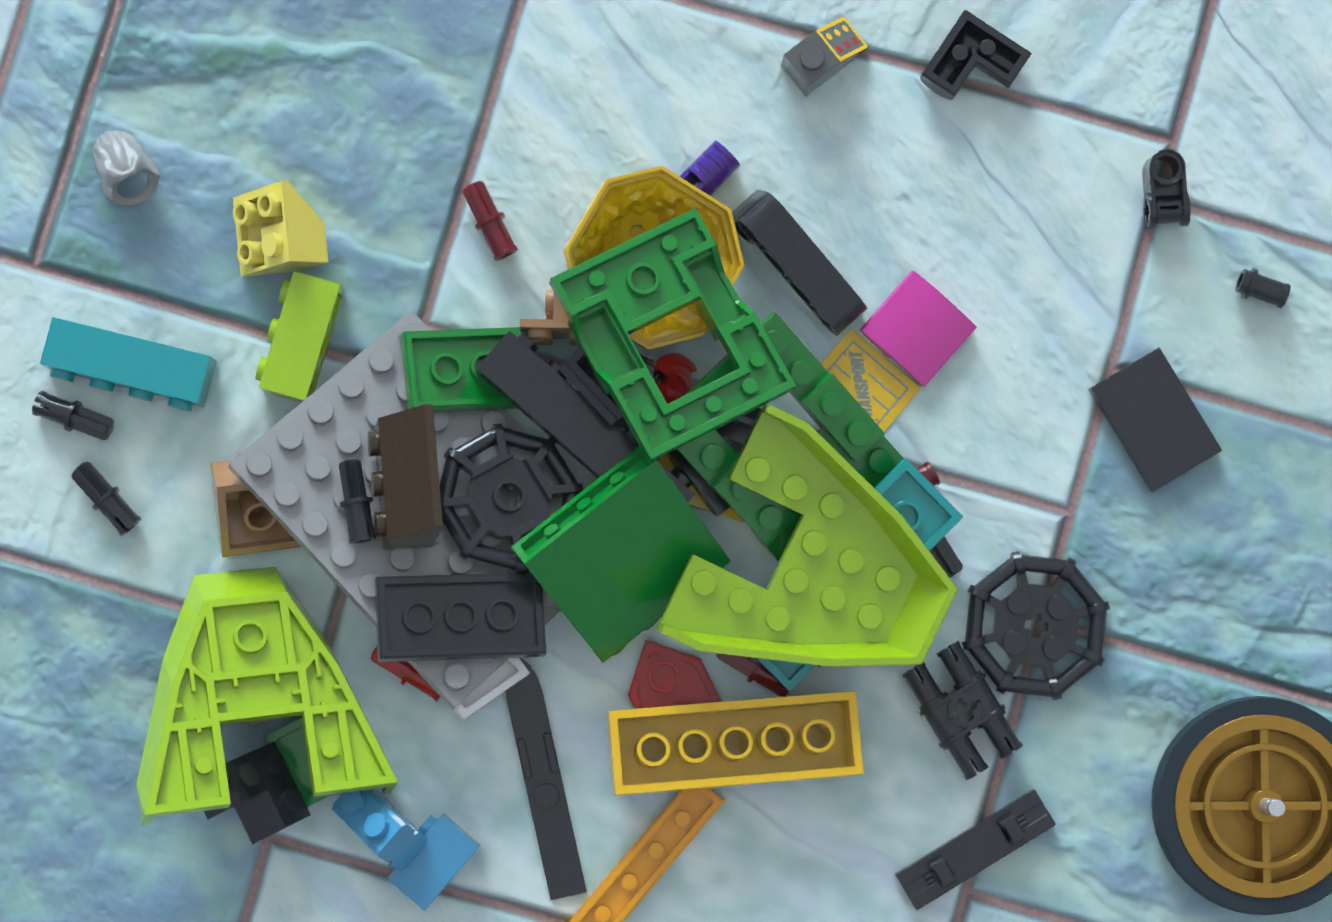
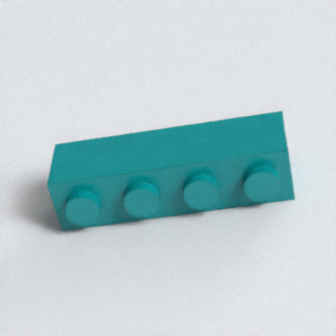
[40,317,217,412]

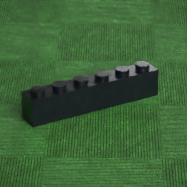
[475,331,695,502]

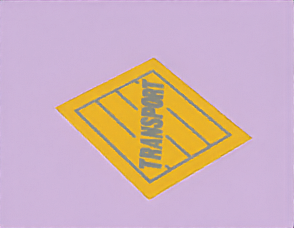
[821,329,921,432]

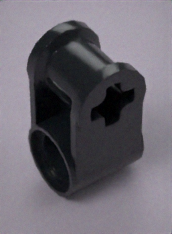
[1142,149,1191,229]

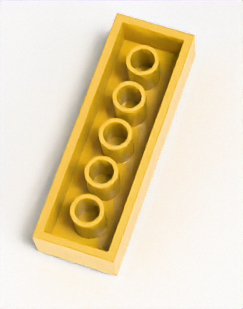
[606,691,864,796]

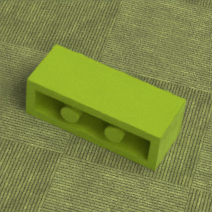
[255,271,345,402]

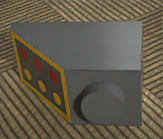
[781,16,868,97]

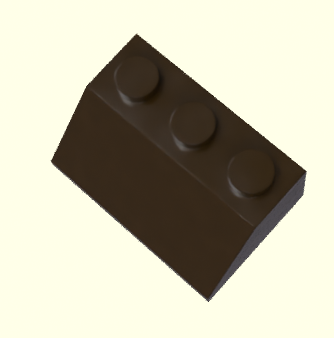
[368,404,443,549]

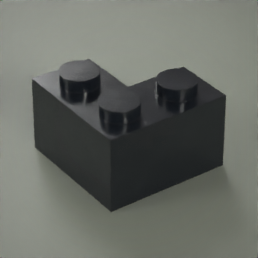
[204,741,311,845]

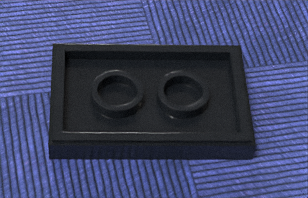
[1088,347,1223,492]

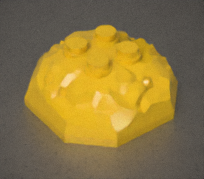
[563,166,745,350]

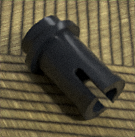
[1235,268,1291,308]

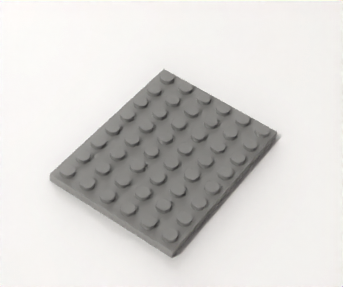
[228,310,563,709]

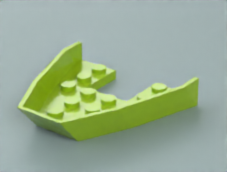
[656,404,958,667]
[136,567,398,826]

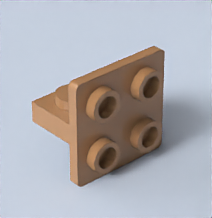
[520,290,579,346]

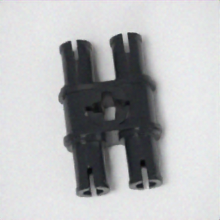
[902,640,1023,780]

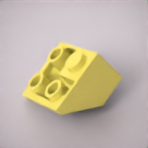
[233,180,329,277]

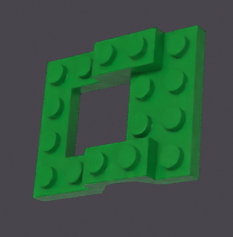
[549,208,796,463]
[676,312,904,562]

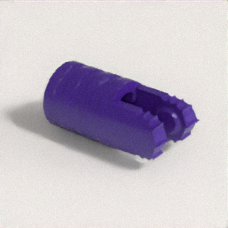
[679,140,740,196]

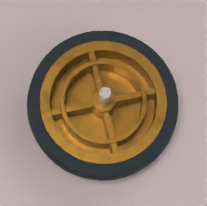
[1151,696,1332,915]

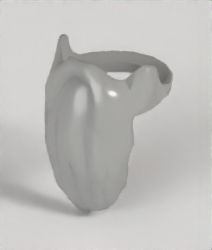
[93,130,161,206]

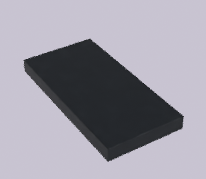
[375,573,546,662]

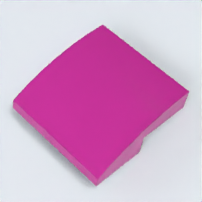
[859,270,977,387]

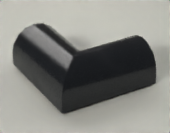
[920,10,1032,100]

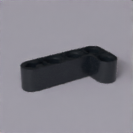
[732,190,867,336]

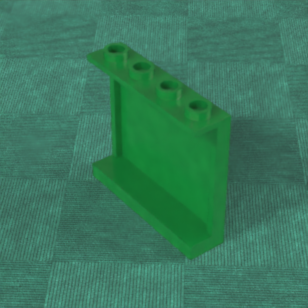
[511,446,731,663]

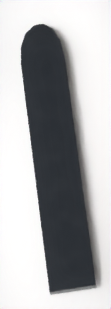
[506,658,587,900]

